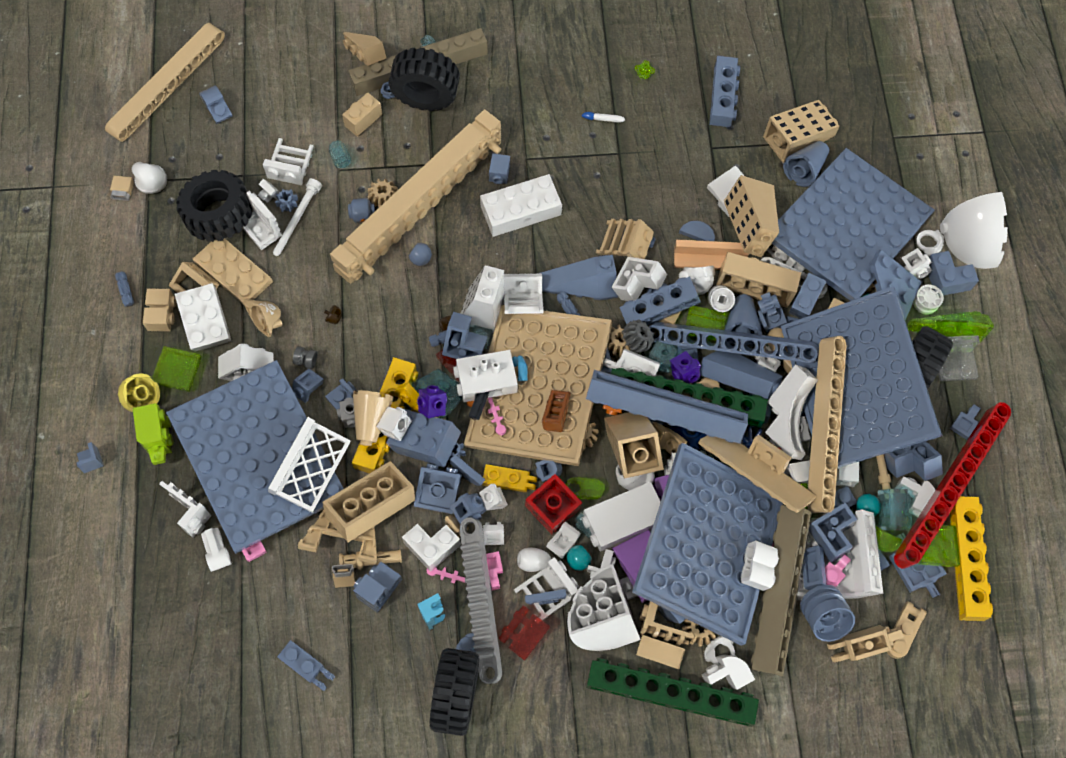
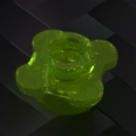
[634,60,655,79]

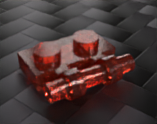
[498,605,551,661]

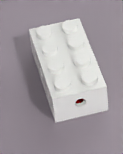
[480,174,562,237]

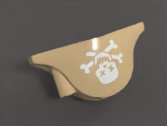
[243,299,282,337]

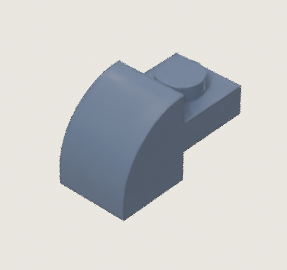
[199,85,232,124]

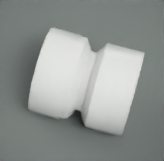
[708,285,735,312]

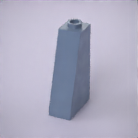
[700,351,783,399]

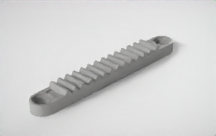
[460,518,502,684]

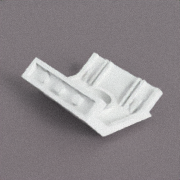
[797,510,883,600]

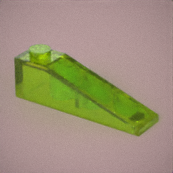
[907,311,994,343]

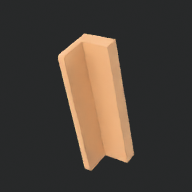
[674,240,749,270]

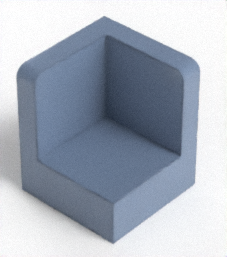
[76,442,104,473]

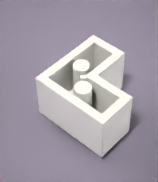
[612,257,667,301]
[218,344,273,381]
[402,524,461,572]

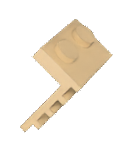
[596,219,654,259]
[639,601,694,647]

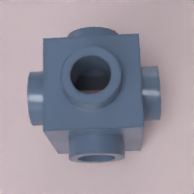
[450,493,486,524]

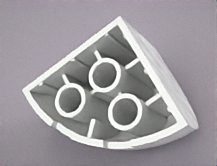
[940,192,1007,269]
[568,564,640,651]

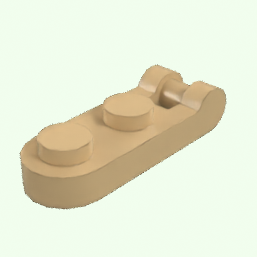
[887,601,927,659]

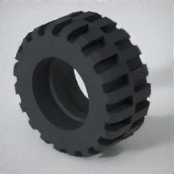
[388,47,460,111]
[176,170,253,242]
[912,326,953,390]
[429,648,479,736]

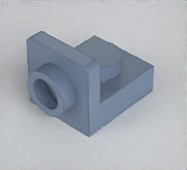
[758,307,788,333]
[292,369,324,403]
[325,378,356,411]

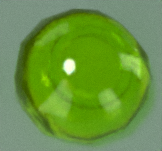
[875,526,902,552]

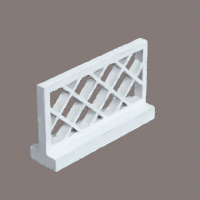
[268,417,351,513]

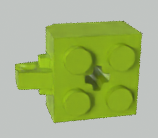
[133,403,174,465]

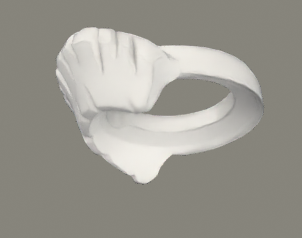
[916,230,944,257]
[704,636,735,665]

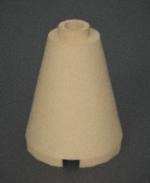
[353,390,393,446]

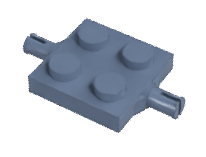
[889,533,947,598]

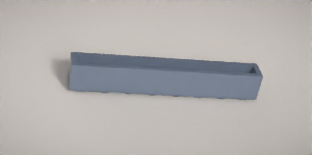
[586,370,748,444]

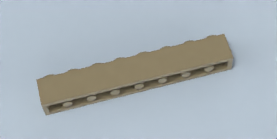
[349,28,488,96]
[751,505,811,676]

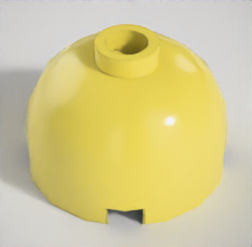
[118,373,160,412]

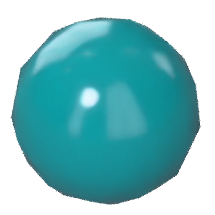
[857,494,881,517]
[566,545,592,571]

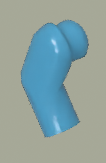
[512,355,528,381]

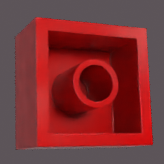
[525,474,582,535]

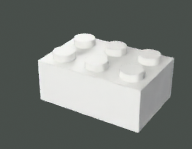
[175,283,232,352]

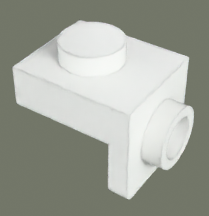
[479,484,508,510]
[546,522,581,559]
[587,549,616,576]

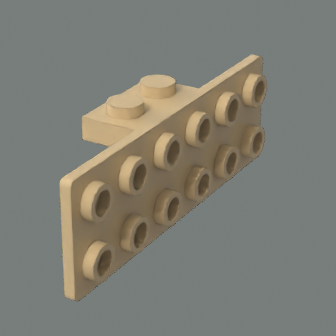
[698,435,817,513]

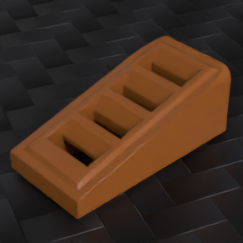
[542,390,571,432]

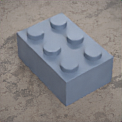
[386,409,461,467]

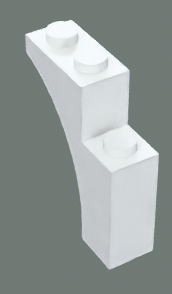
[765,365,818,460]

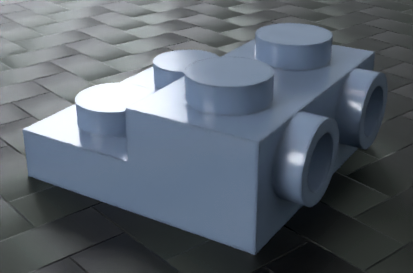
[414,463,462,514]

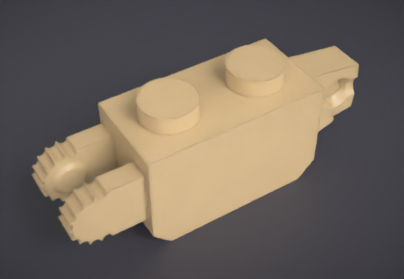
[827,625,904,662]

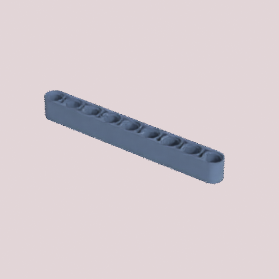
[649,322,819,363]

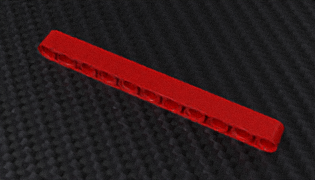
[894,402,1011,569]

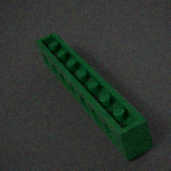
[611,368,768,428]
[586,658,759,727]

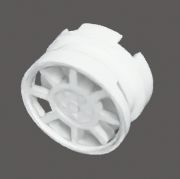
[913,285,943,315]

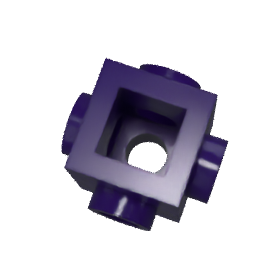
[670,351,701,384]
[417,385,447,418]

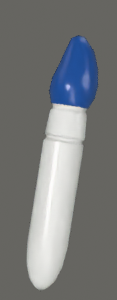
[582,112,625,122]

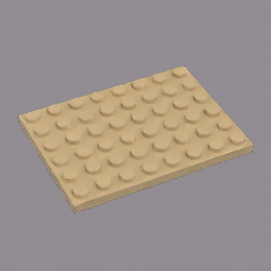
[464,305,612,466]

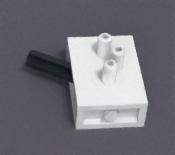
[453,350,518,420]

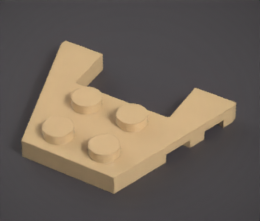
[298,510,377,565]

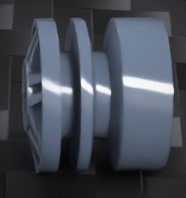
[800,585,855,642]

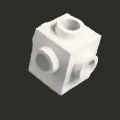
[902,248,932,279]

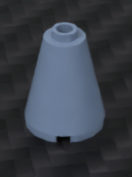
[783,141,829,187]
[724,294,762,347]

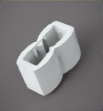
[741,541,779,591]

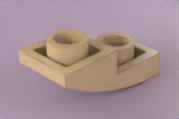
[652,422,687,454]
[636,635,685,669]

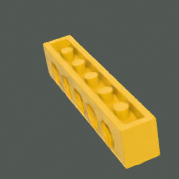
[352,357,418,474]
[950,496,993,621]

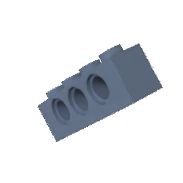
[709,56,740,127]
[620,276,701,326]

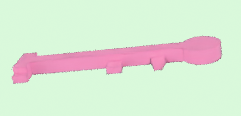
[488,397,506,435]
[427,567,466,584]

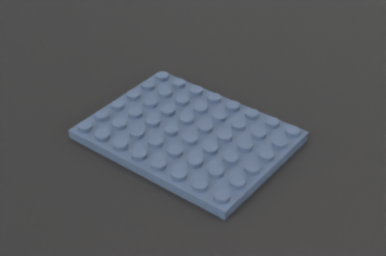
[772,148,935,301]
[781,286,942,468]
[166,360,344,554]
[632,443,783,645]

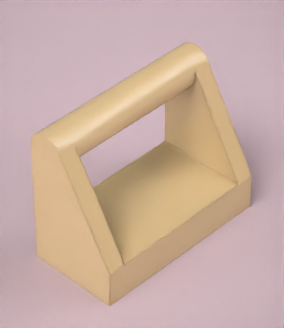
[169,262,220,293]

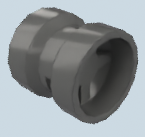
[293,346,318,369]

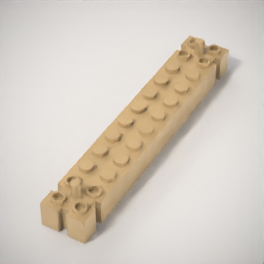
[330,109,501,284]

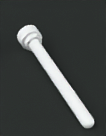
[273,178,322,256]

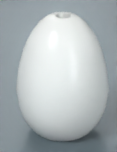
[517,547,551,572]

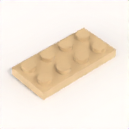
[193,238,273,305]

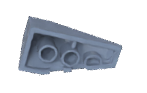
[538,255,618,300]

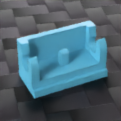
[417,593,445,630]

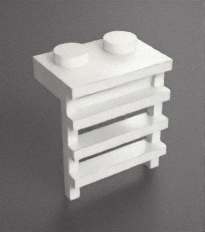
[263,138,314,185]
[242,191,282,250]
[504,273,543,314]
[160,481,211,538]
[514,557,579,624]

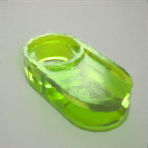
[566,477,605,500]

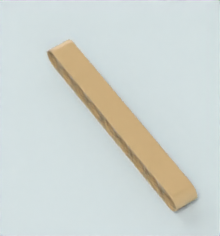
[105,23,225,142]
[807,336,847,513]

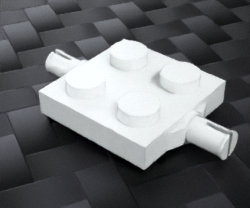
[603,348,660,377]

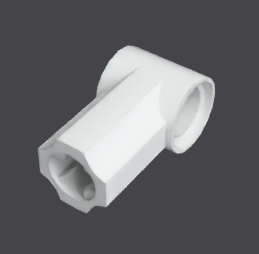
[201,528,232,572]

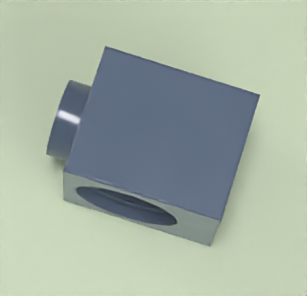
[489,153,510,184]

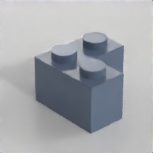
[928,251,979,296]
[442,312,487,359]
[885,441,943,481]
[809,503,857,563]
[353,562,402,613]

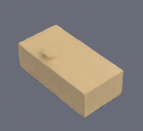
[716,252,801,308]
[322,461,415,542]

